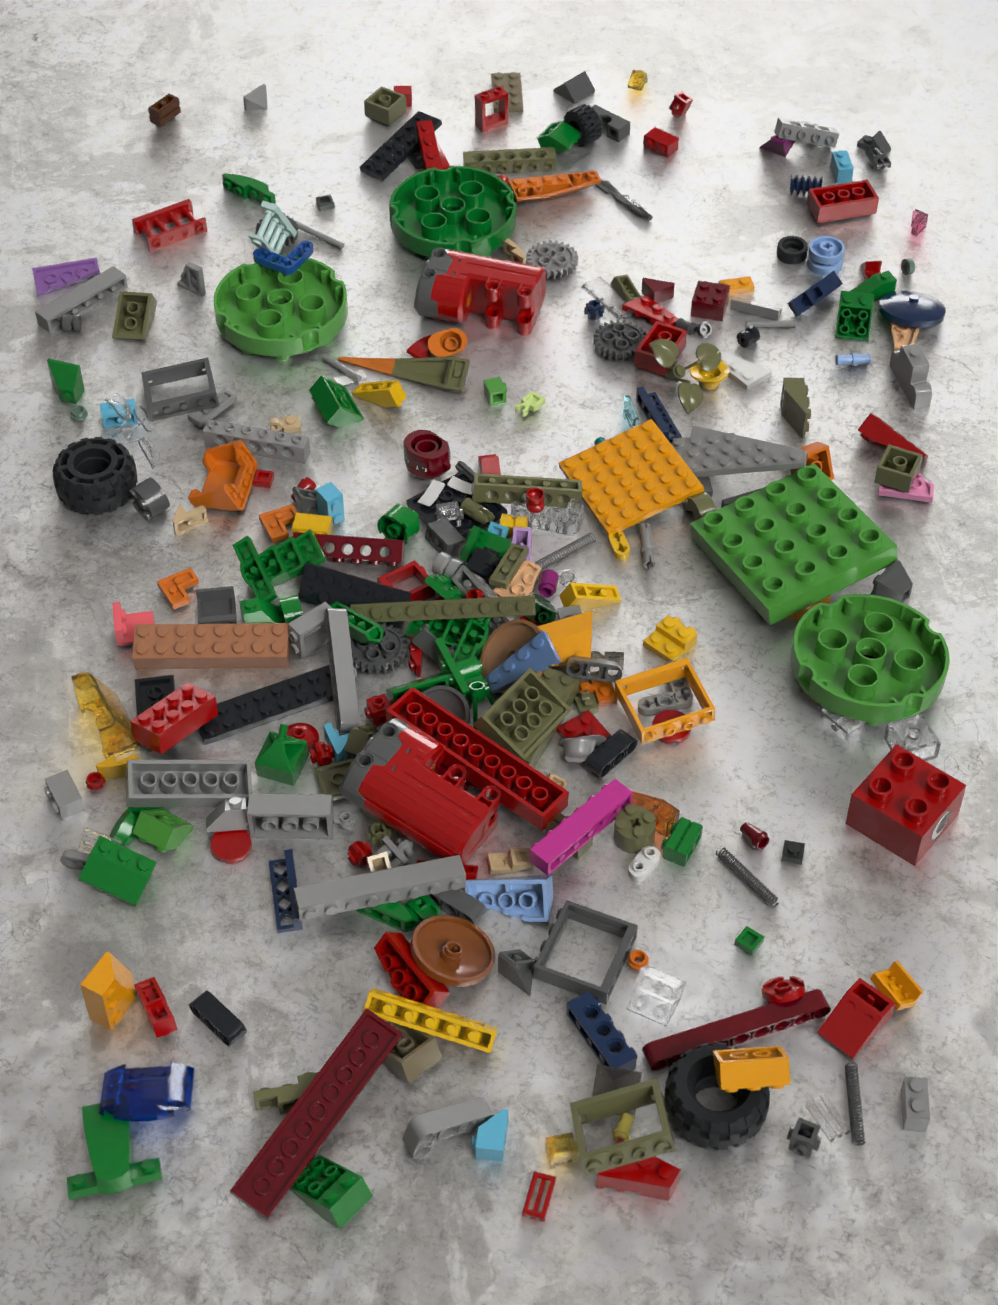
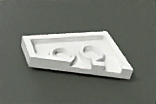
[721,352,772,390]

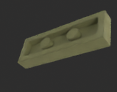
[489,543,529,589]

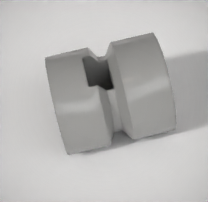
[432,552,467,584]

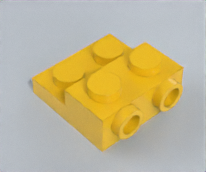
[643,615,697,662]

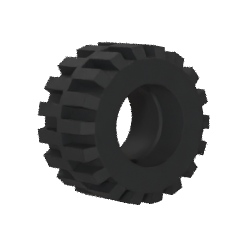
[564,104,603,147]

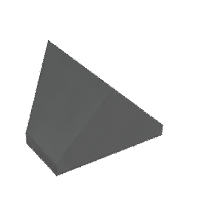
[498,949,534,997]

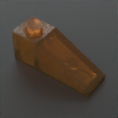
[632,791,680,837]

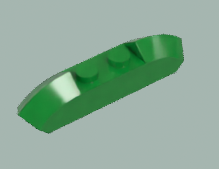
[329,601,384,645]
[109,807,163,846]
[355,901,420,932]

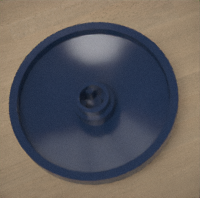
[878,290,946,328]

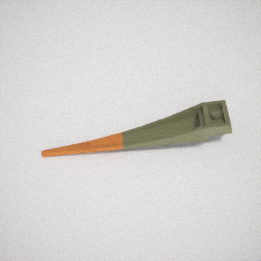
[337,357,470,393]

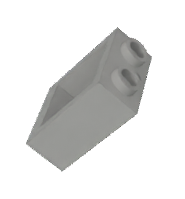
[288,602,331,659]

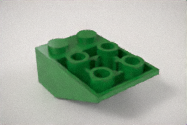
[835,291,874,341]
[290,1155,373,1229]

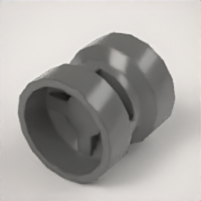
[62,315,82,332]

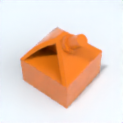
[790,441,834,480]

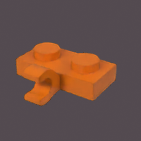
[579,671,618,706]

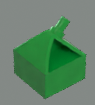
[254,724,309,786]

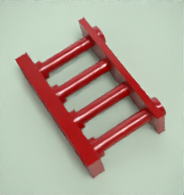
[132,199,207,252]

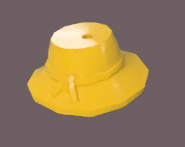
[690,360,729,390]

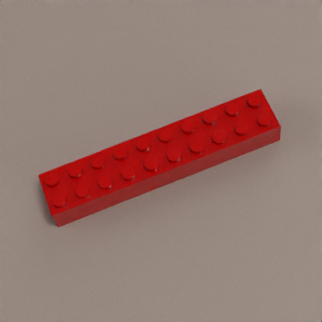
[386,687,569,831]

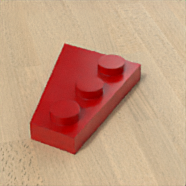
[621,295,679,327]

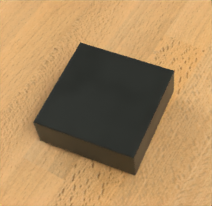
[316,195,335,211]

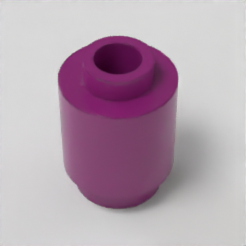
[538,569,559,597]

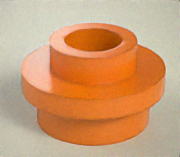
[627,949,649,971]

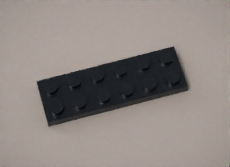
[359,111,442,181]
[298,562,411,630]

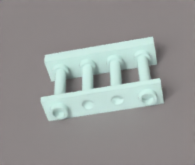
[248,201,297,254]

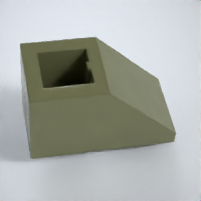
[344,723,379,755]

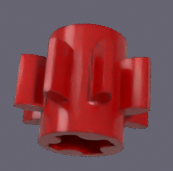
[309,742,335,767]
[347,841,373,866]

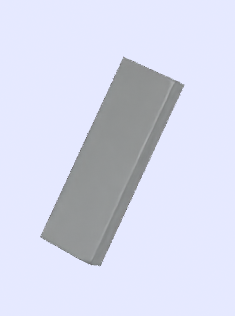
[730,297,782,320]

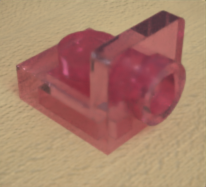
[911,209,928,236]

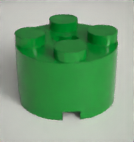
[377,503,420,544]

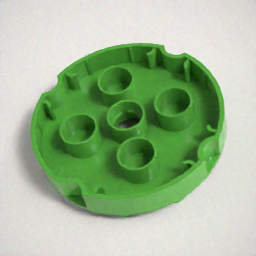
[213,255,348,361]
[790,594,950,726]

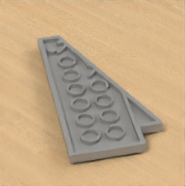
[672,426,808,477]

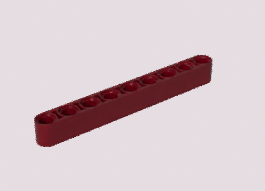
[642,989,831,1071]

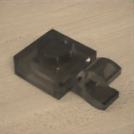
[591,651,624,670]

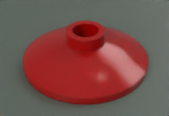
[286,723,319,750]

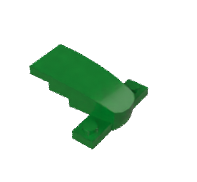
[232,529,327,602]
[404,617,492,662]
[67,1098,162,1200]

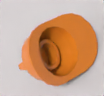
[428,328,468,357]

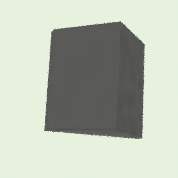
[553,71,595,104]

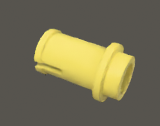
[612,1113,634,1142]

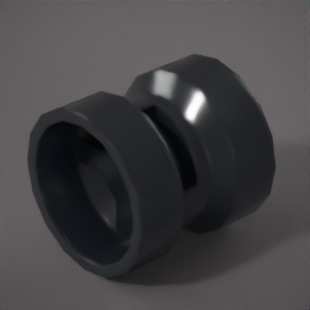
[737,326,760,348]

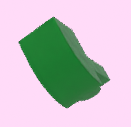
[278,595,303,623]

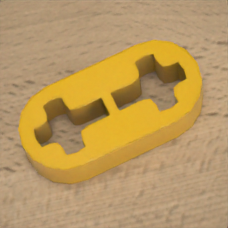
[608,531,630,560]

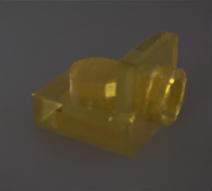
[628,70,648,91]

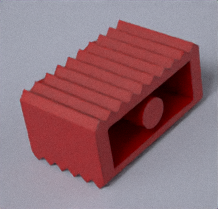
[643,126,679,157]

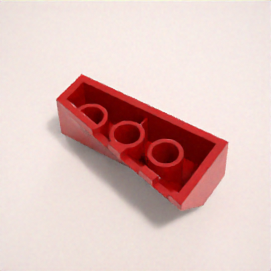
[416,120,451,170]
[374,932,451,1008]

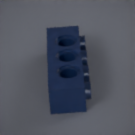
[566,991,638,1081]

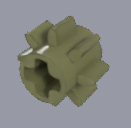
[366,822,392,847]

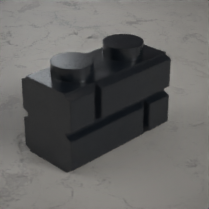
[467,546,502,577]

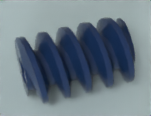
[789,175,823,196]

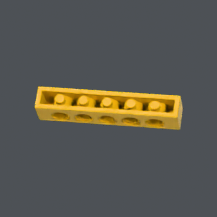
[363,988,498,1053]

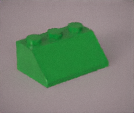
[309,375,364,428]
[386,673,449,704]
[78,836,157,907]

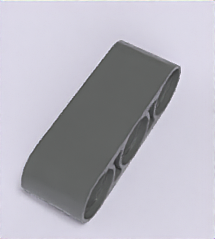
[566,656,622,682]
[427,889,487,924]

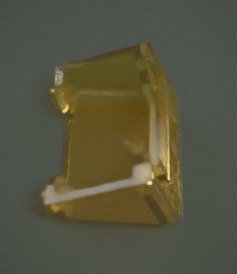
[71,672,139,760]

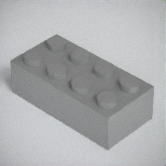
[247,793,334,839]

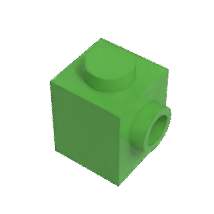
[484,377,507,406]

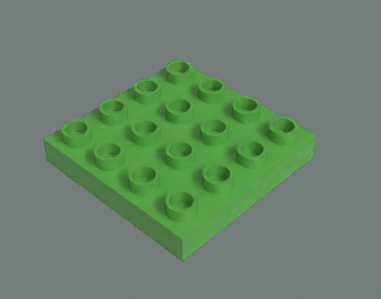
[690,463,898,625]

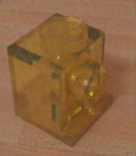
[545,1132,579,1169]

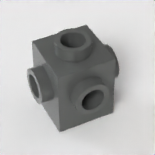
[787,1117,822,1158]

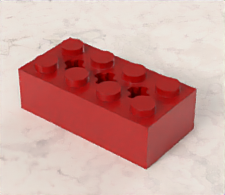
[807,179,879,223]
[130,682,218,754]

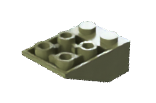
[780,378,811,439]

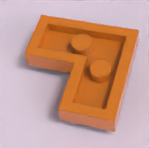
[259,504,297,543]
[157,567,199,610]

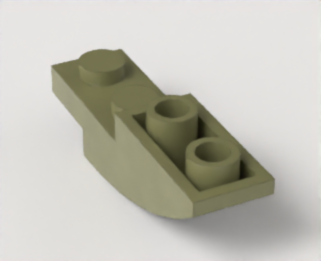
[253,1072,318,1114]

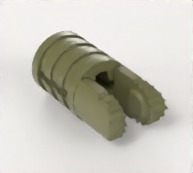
[460,498,495,524]

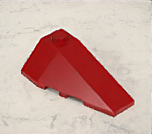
[858,413,928,459]

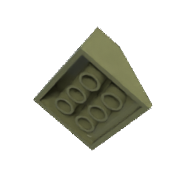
[473,668,572,760]

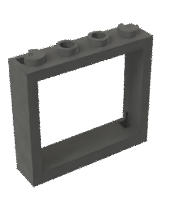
[141,357,219,421]
[532,900,638,1004]

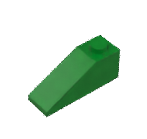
[850,270,897,301]

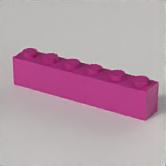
[529,779,633,876]

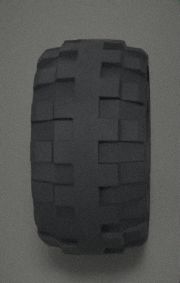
[52,437,138,515]
[664,1042,770,1150]

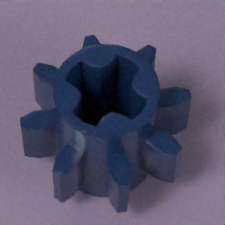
[584,300,605,320]

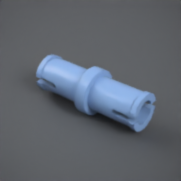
[835,353,871,366]

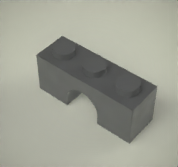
[591,104,630,143]

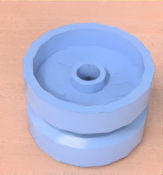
[807,236,845,276]

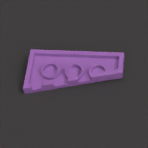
[32,258,100,296]

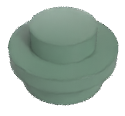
[70,405,88,421]

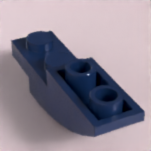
[787,271,843,317]

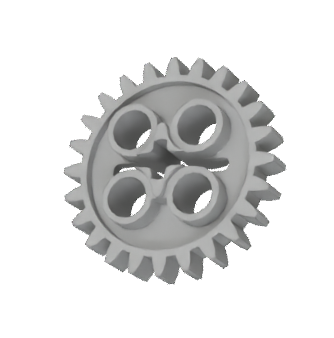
[526,240,578,279]

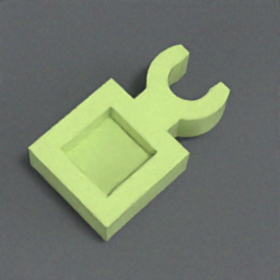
[515,391,545,417]

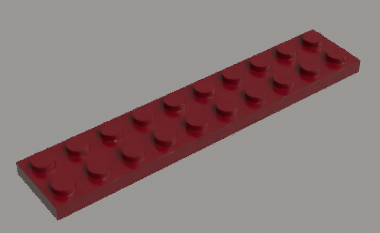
[230,1008,403,1220]

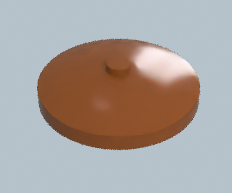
[410,915,495,987]

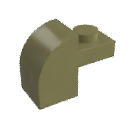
[682,492,716,521]

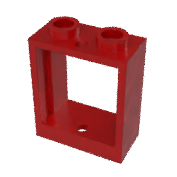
[475,86,508,133]
[377,560,435,601]

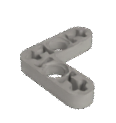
[638,661,693,716]

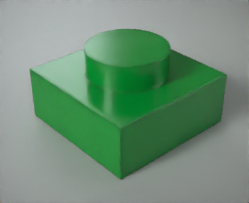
[734,926,765,955]

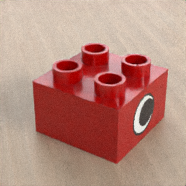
[845,744,967,866]

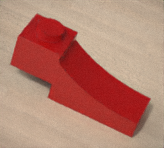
[134,977,178,1038]

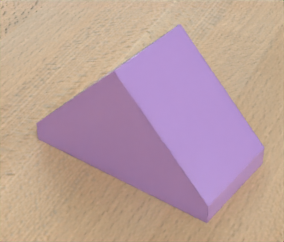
[512,527,532,561]

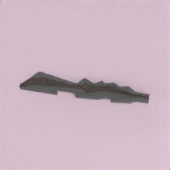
[596,180,653,221]

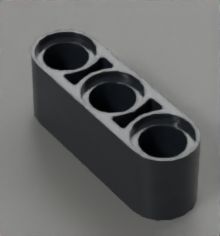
[585,729,638,778]
[189,990,247,1046]

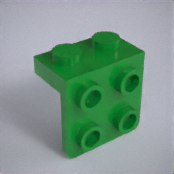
[460,525,511,563]

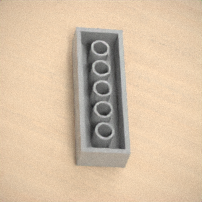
[125,760,252,807]

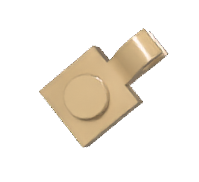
[270,415,301,433]

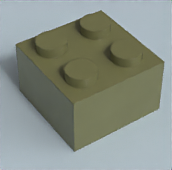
[364,86,406,126]
[874,445,923,493]

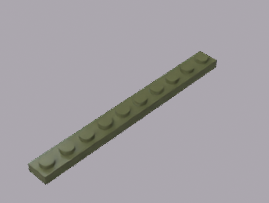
[350,595,536,622]

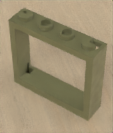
[570,1078,676,1176]

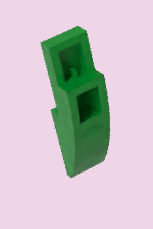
[222,173,276,204]

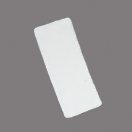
[334,369,368,385]
[447,476,472,495]
[418,480,445,506]

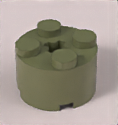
[614,804,656,854]

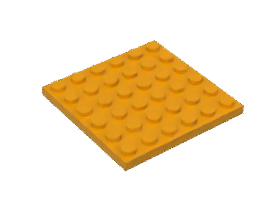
[558,419,704,535]

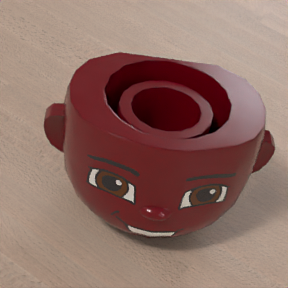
[403,429,451,480]

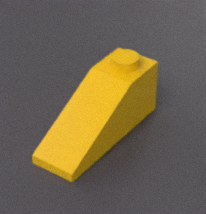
[352,380,407,408]
[559,582,622,611]

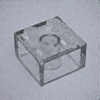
[884,714,941,761]

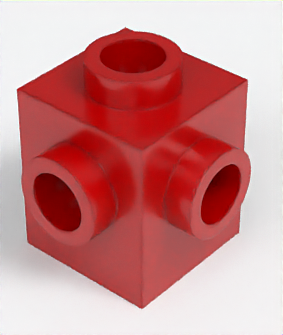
[364,694,392,727]

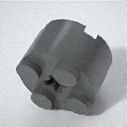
[128,477,170,521]

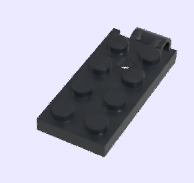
[135,675,175,753]

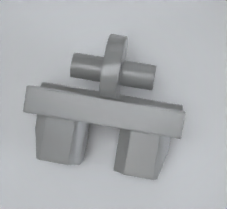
[377,835,414,868]

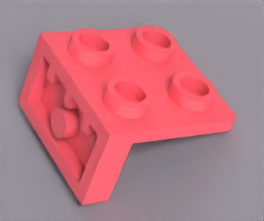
[112,602,154,646]

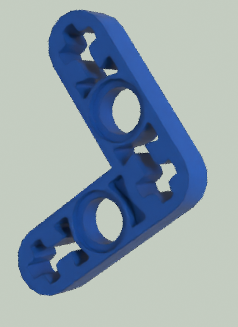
[253,241,314,275]

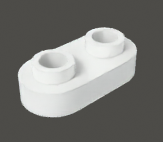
[628,846,660,882]

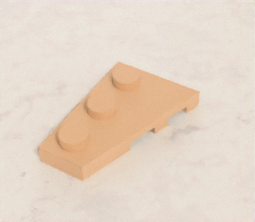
[889,320,920,351]
[493,559,542,597]

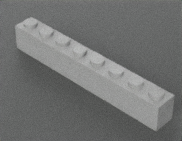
[294,855,466,921]

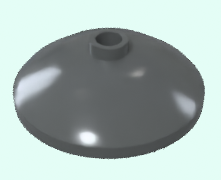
[423,685,470,724]

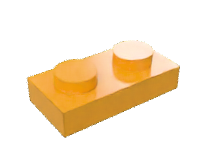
[719,276,755,295]

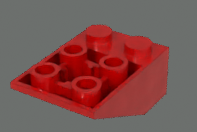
[817,978,896,1060]

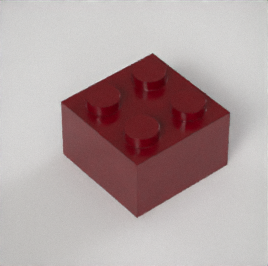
[690,280,730,322]

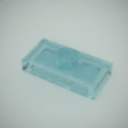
[623,395,639,429]

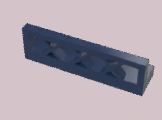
[636,386,682,443]
[269,849,303,933]

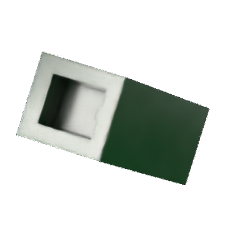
[524,594,557,625]

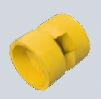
[500,514,528,538]

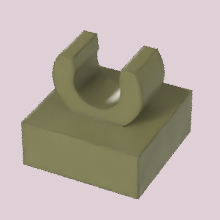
[574,691,599,715]

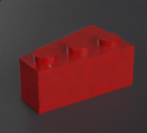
[596,1138,681,1201]

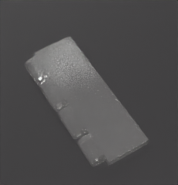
[581,277,635,320]

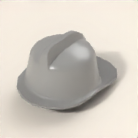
[559,735,606,763]

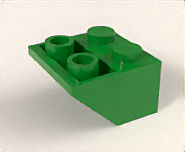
[537,121,582,153]

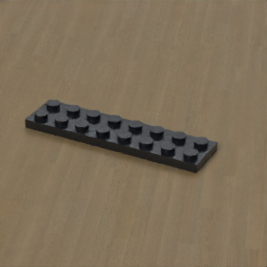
[197,665,333,745]

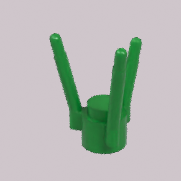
[468,681,494,730]

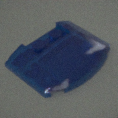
[99,1062,195,1122]

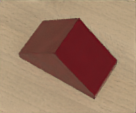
[641,277,675,303]

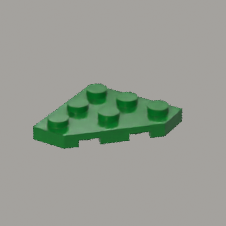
[424,574,465,600]

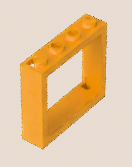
[615,658,715,744]

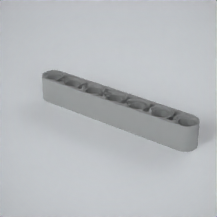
[324,608,360,732]

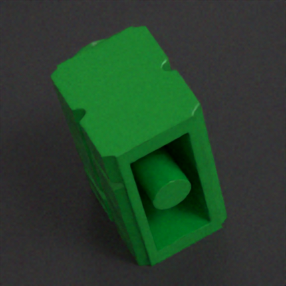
[661,817,703,867]

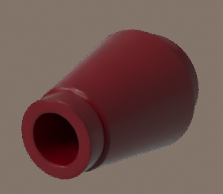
[740,822,770,850]

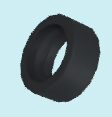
[777,236,808,264]

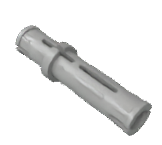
[639,523,655,569]

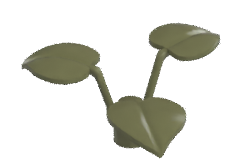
[649,339,721,414]

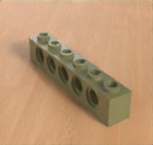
[463,147,556,174]
[471,473,583,508]

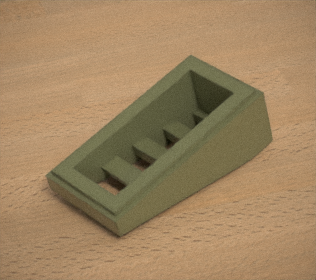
[610,275,641,302]

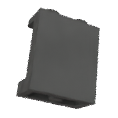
[196,586,237,624]

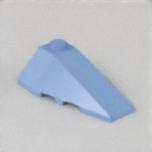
[465,875,553,922]

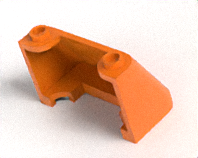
[188,440,258,512]

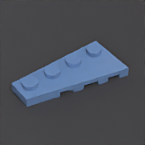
[485,631,562,694]

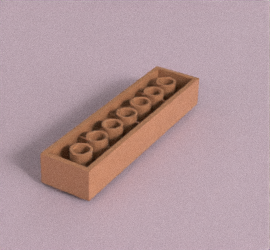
[132,623,290,669]

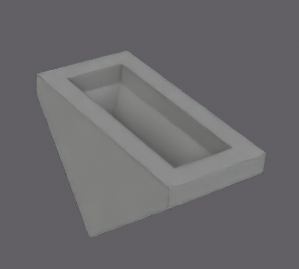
[243,84,267,111]

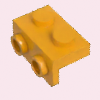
[870,961,923,1011]

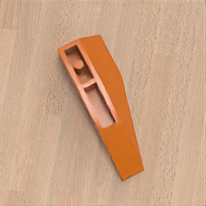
[508,171,601,204]

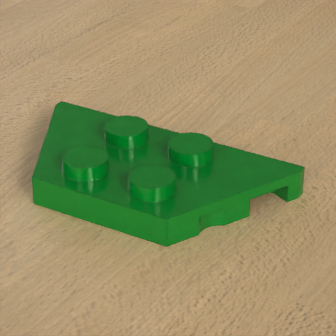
[434,637,470,698]

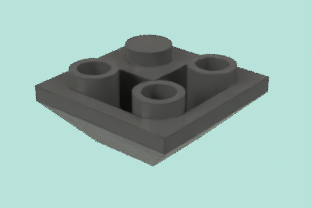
[870,560,913,603]

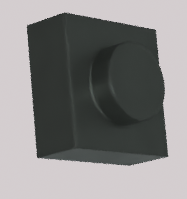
[781,840,805,865]

